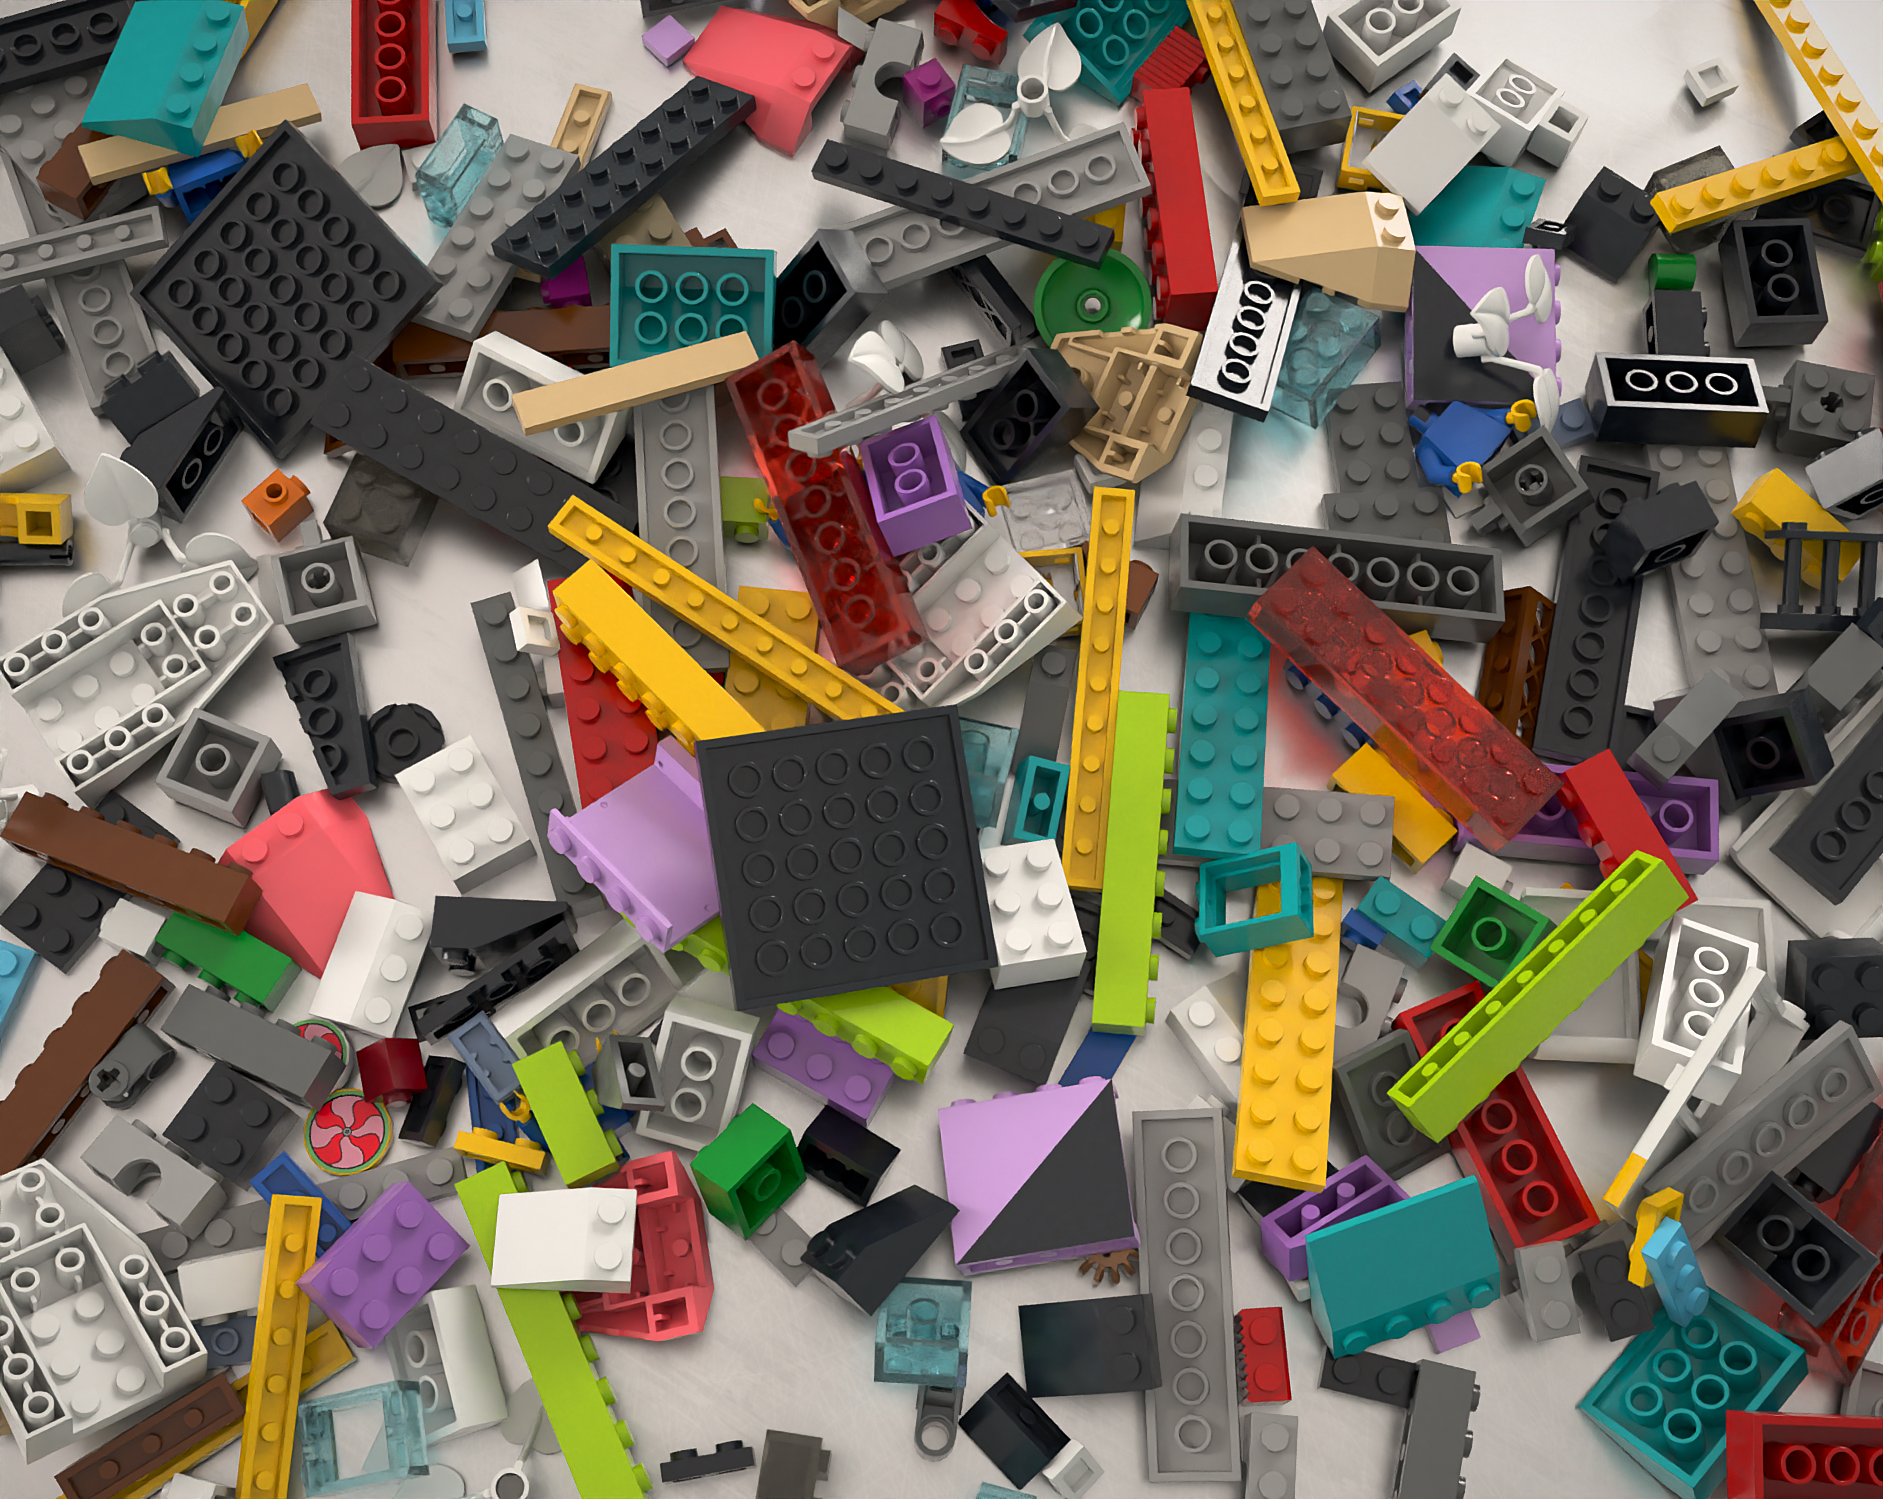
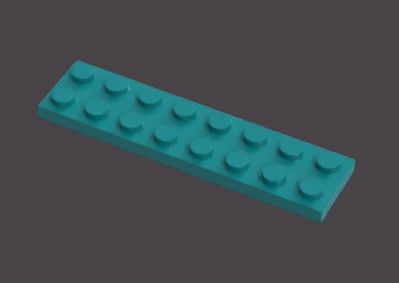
[1172,612,1272,859]

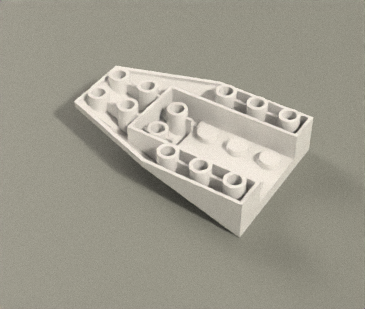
[828,499,1083,721]
[0,560,276,808]
[0,1158,208,1465]

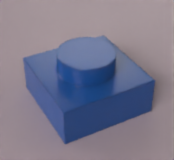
[1386,80,1423,115]
[1340,908,1387,951]

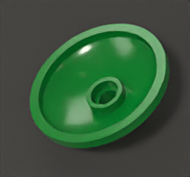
[1033,248,1152,347]

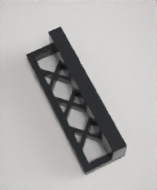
[945,254,1040,348]

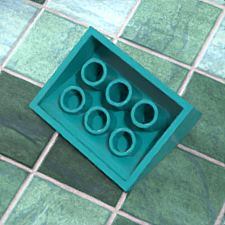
[81,0,249,158]
[1022,0,1191,105]
[1408,166,1546,248]
[610,244,777,373]
[1305,1175,1500,1359]
[1579,1286,1809,1499]

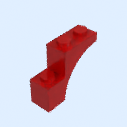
[934,0,1008,65]

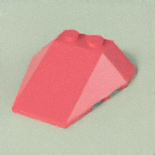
[683,5,864,157]
[217,788,395,980]
[564,1150,714,1342]

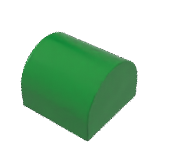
[1648,253,1697,294]

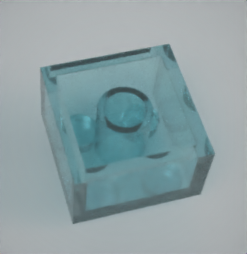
[874,1277,972,1388]

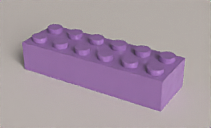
[1452,756,1719,875]

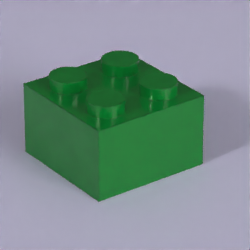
[1429,876,1557,989]
[689,1103,807,1241]

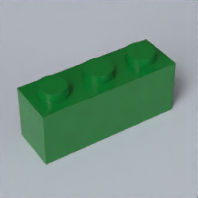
[154,912,302,1013]

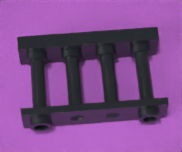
[1760,522,1883,632]

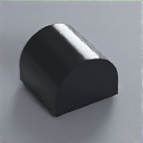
[260,770,301,816]

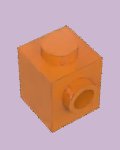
[241,468,314,543]

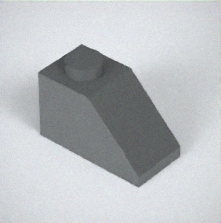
[591,1034,666,1112]

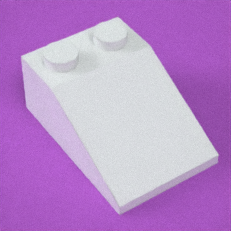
[1466,52,1566,168]
[1361,73,1501,216]
[491,1187,637,1294]

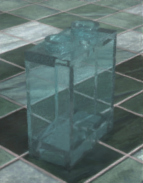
[942,64,1031,171]
[415,103,504,229]
[296,1380,430,1497]

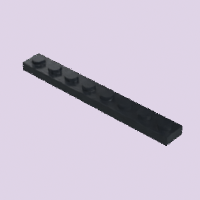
[811,139,1115,270]

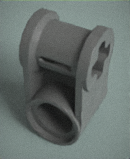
[88,1023,177,1110]
[914,1368,966,1462]

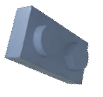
[1509,398,1595,450]

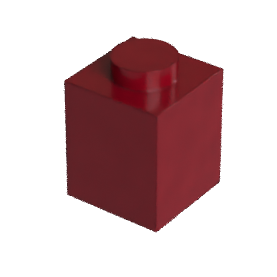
[356,1038,428,1108]

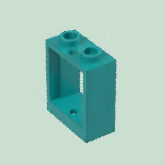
[1195,842,1314,957]

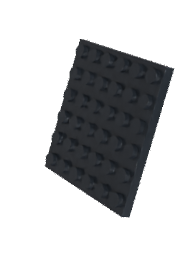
[129,119,444,459]
[694,704,999,1011]

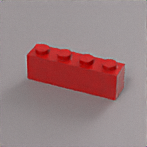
[1554,749,1699,912]

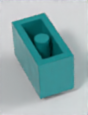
[1001,755,1070,846]
[1356,875,1446,971]

